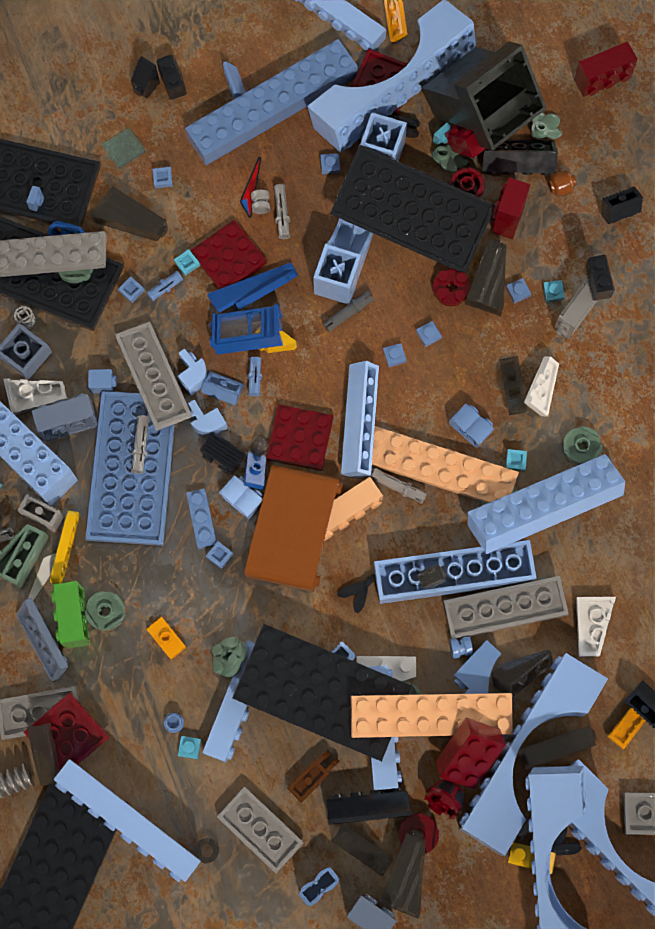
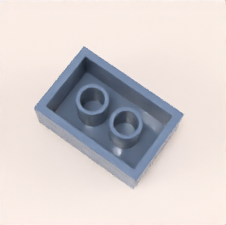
[32,394,98,442]
[347,894,396,929]

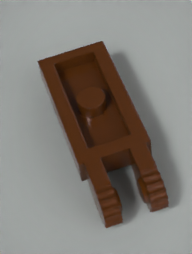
[287,749,340,803]

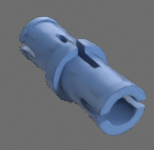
[146,271,183,301]
[247,357,262,396]

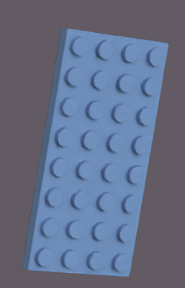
[85,391,175,546]

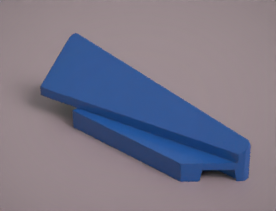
[207,263,298,313]

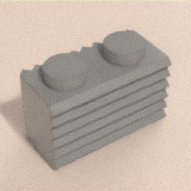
[18,494,64,532]

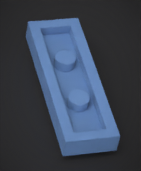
[186,489,217,549]

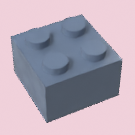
[0,323,52,380]

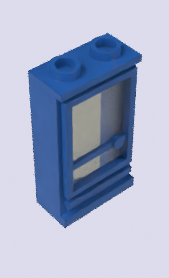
[209,304,283,355]

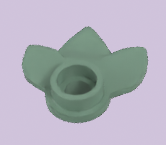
[531,112,562,139]
[432,145,468,173]

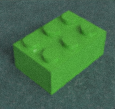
[51,581,90,649]

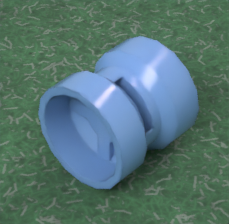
[449,636,473,659]

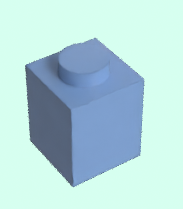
[88,369,117,393]

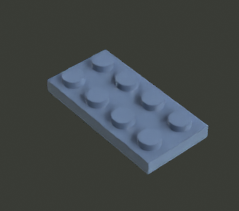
[16,598,68,683]

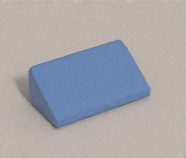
[223,62,246,99]
[201,371,244,405]

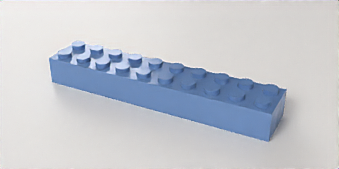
[185,39,358,165]

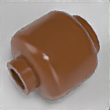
[548,170,577,197]

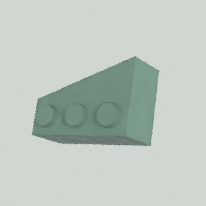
[0,524,49,589]

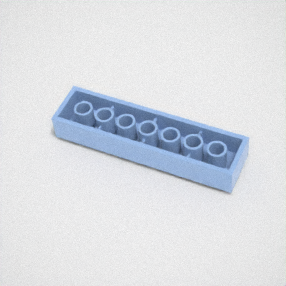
[468,454,625,554]
[374,540,537,604]
[54,759,201,882]

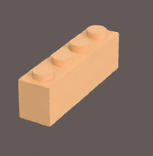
[324,477,383,541]

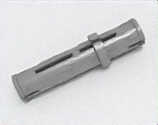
[274,184,290,239]
[131,415,150,474]
[371,468,427,504]

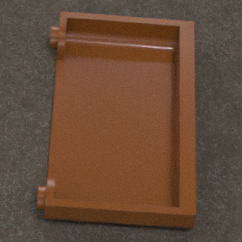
[245,465,343,592]

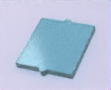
[103,128,146,168]

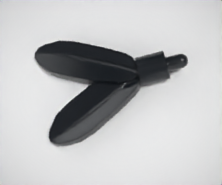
[337,574,375,613]
[551,827,582,856]

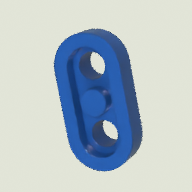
[48,221,85,236]

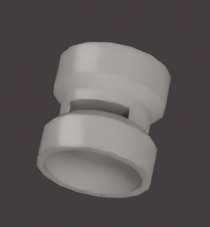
[251,190,270,214]
[14,306,36,330]

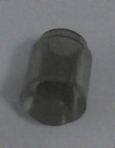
[417,564,448,589]

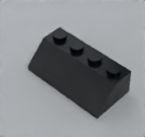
[482,139,558,175]
[326,788,411,825]

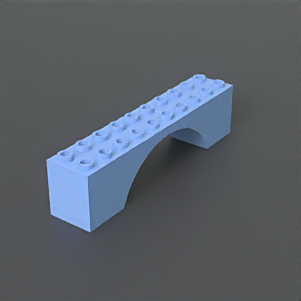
[307,0,476,153]
[313,113,407,305]
[0,402,78,507]
[459,653,608,856]
[568,759,655,916]
[526,766,587,929]

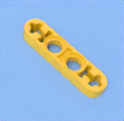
[50,510,79,584]

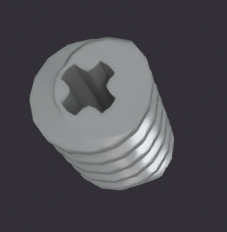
[0,763,35,798]

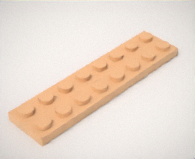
[372,426,519,503]
[351,693,513,738]

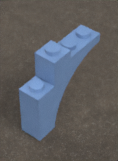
[453,640,508,741]

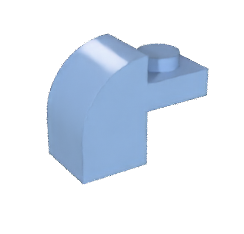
[178,348,207,395]
[188,400,228,437]

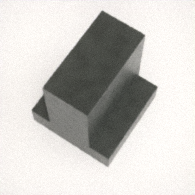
[422,41,547,151]

